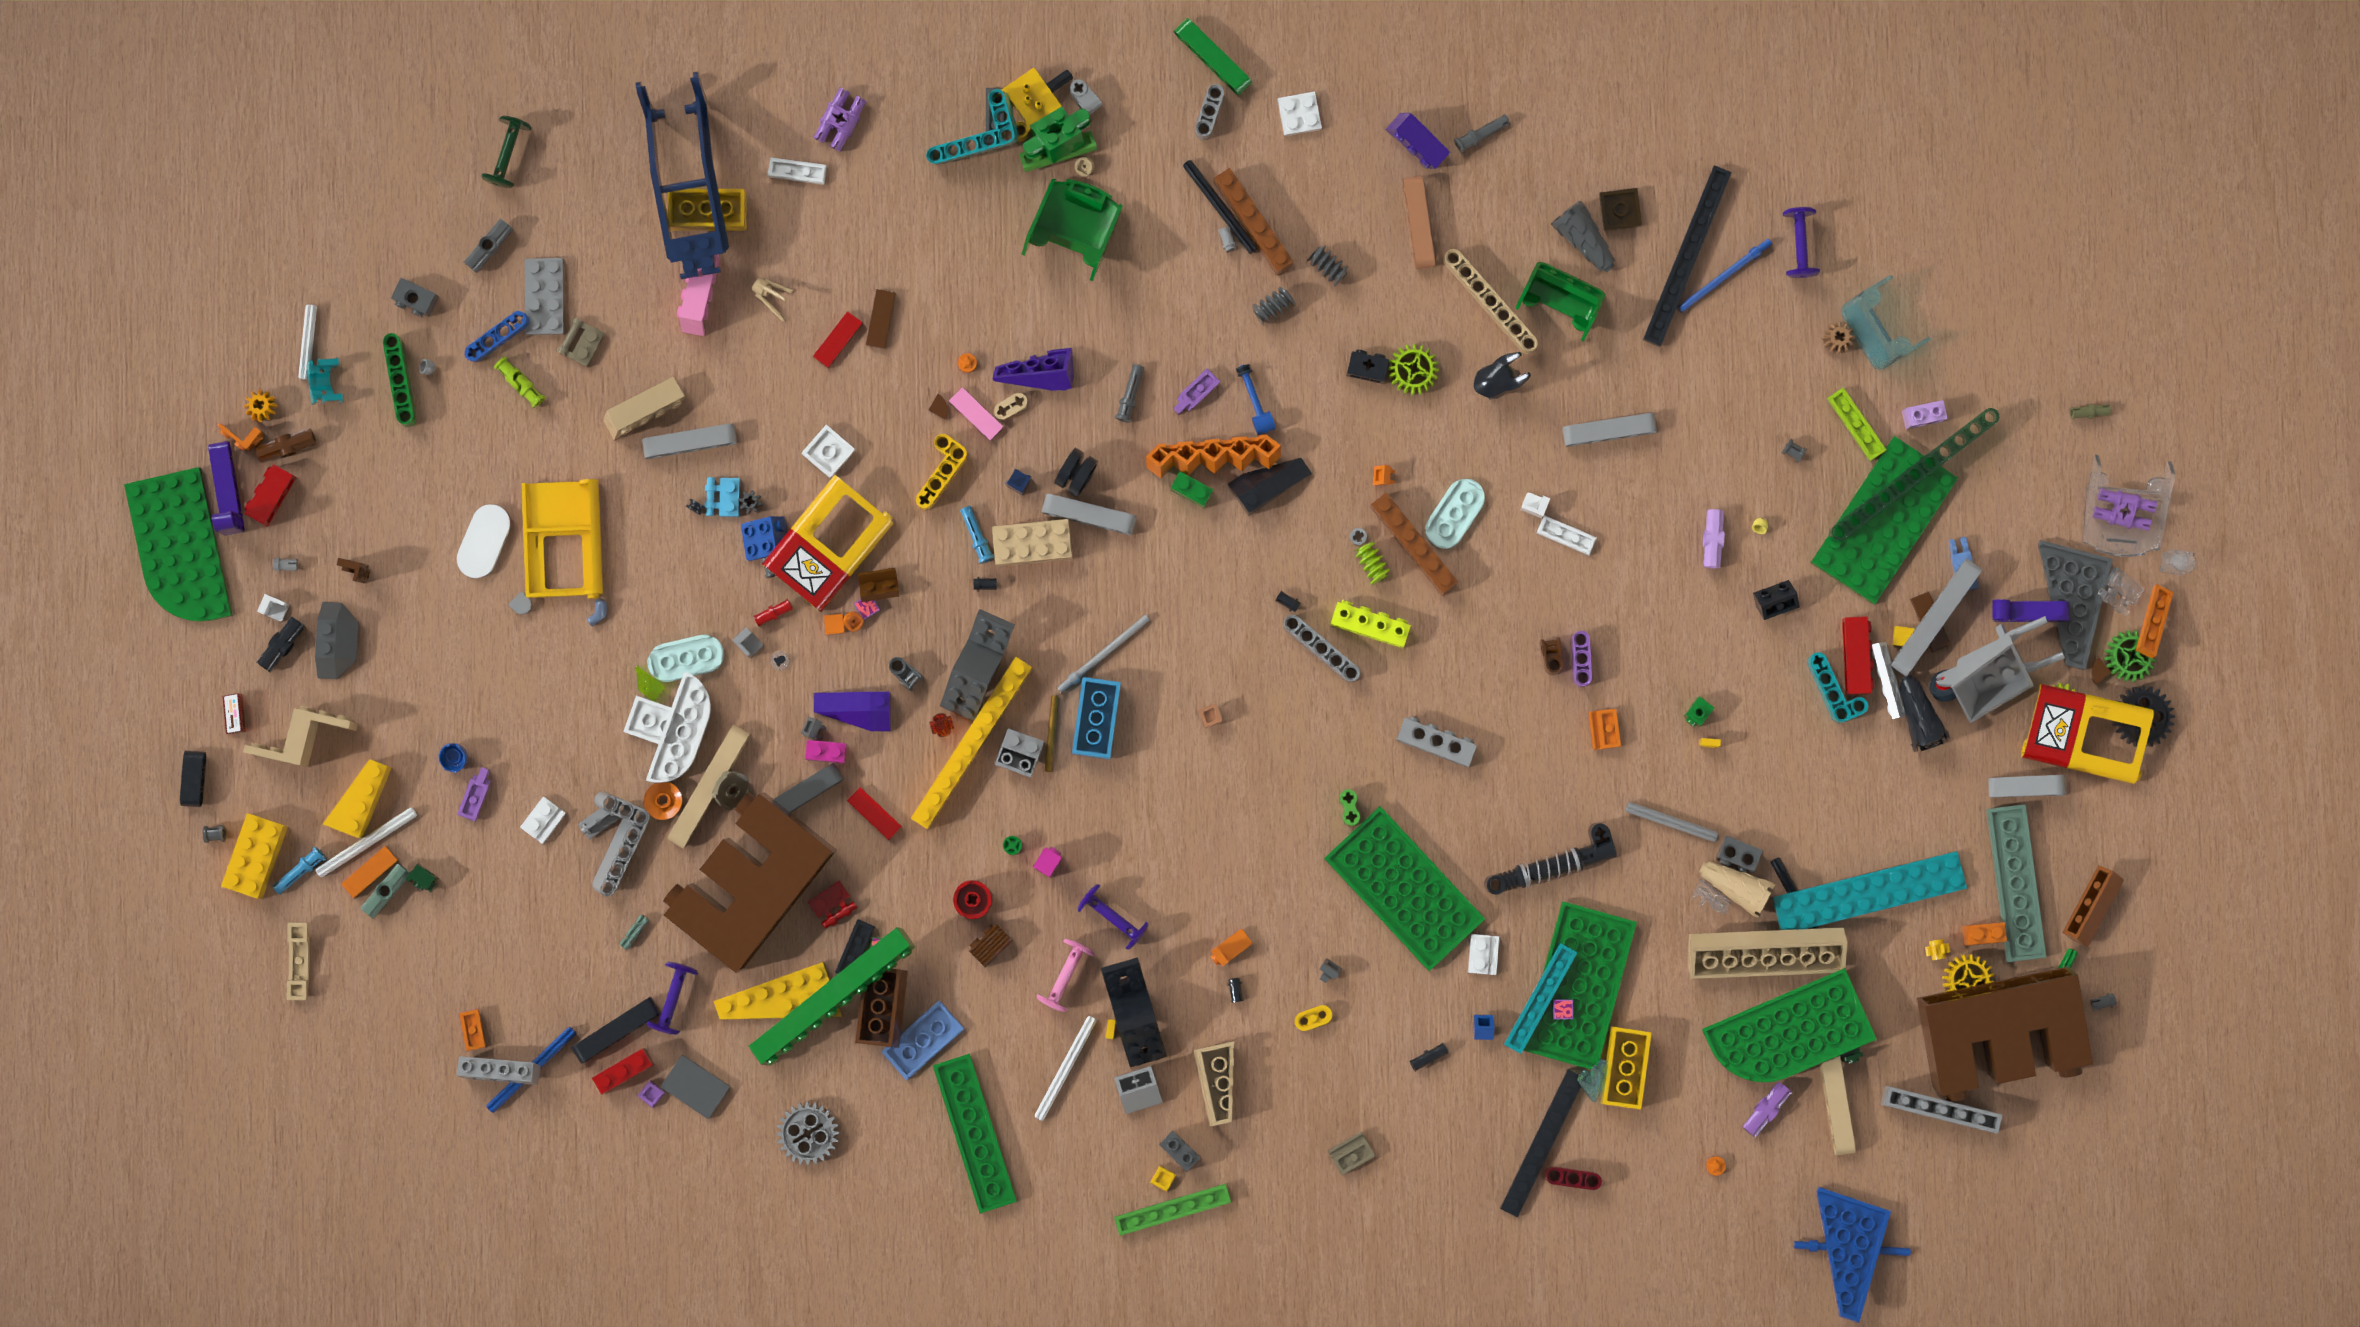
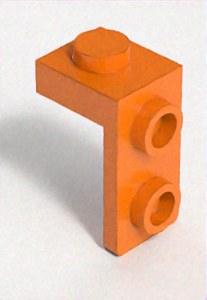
[217,423,265,452]
[1210,929,1252,967]

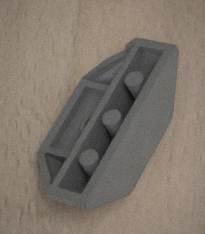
[315,602,359,679]

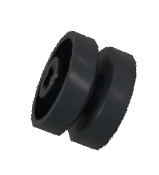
[1054,447,1098,497]

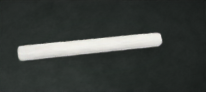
[316,807,417,877]
[1035,1016,1097,1121]

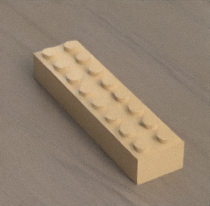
[1688,928,1847,979]

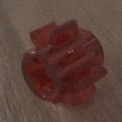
[929,713,954,737]

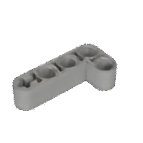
[1988,775,2067,798]

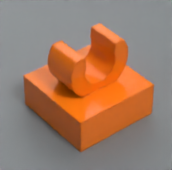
[1373,465,1396,486]

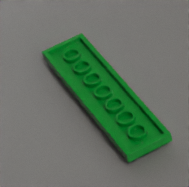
[932,1053,1017,1214]

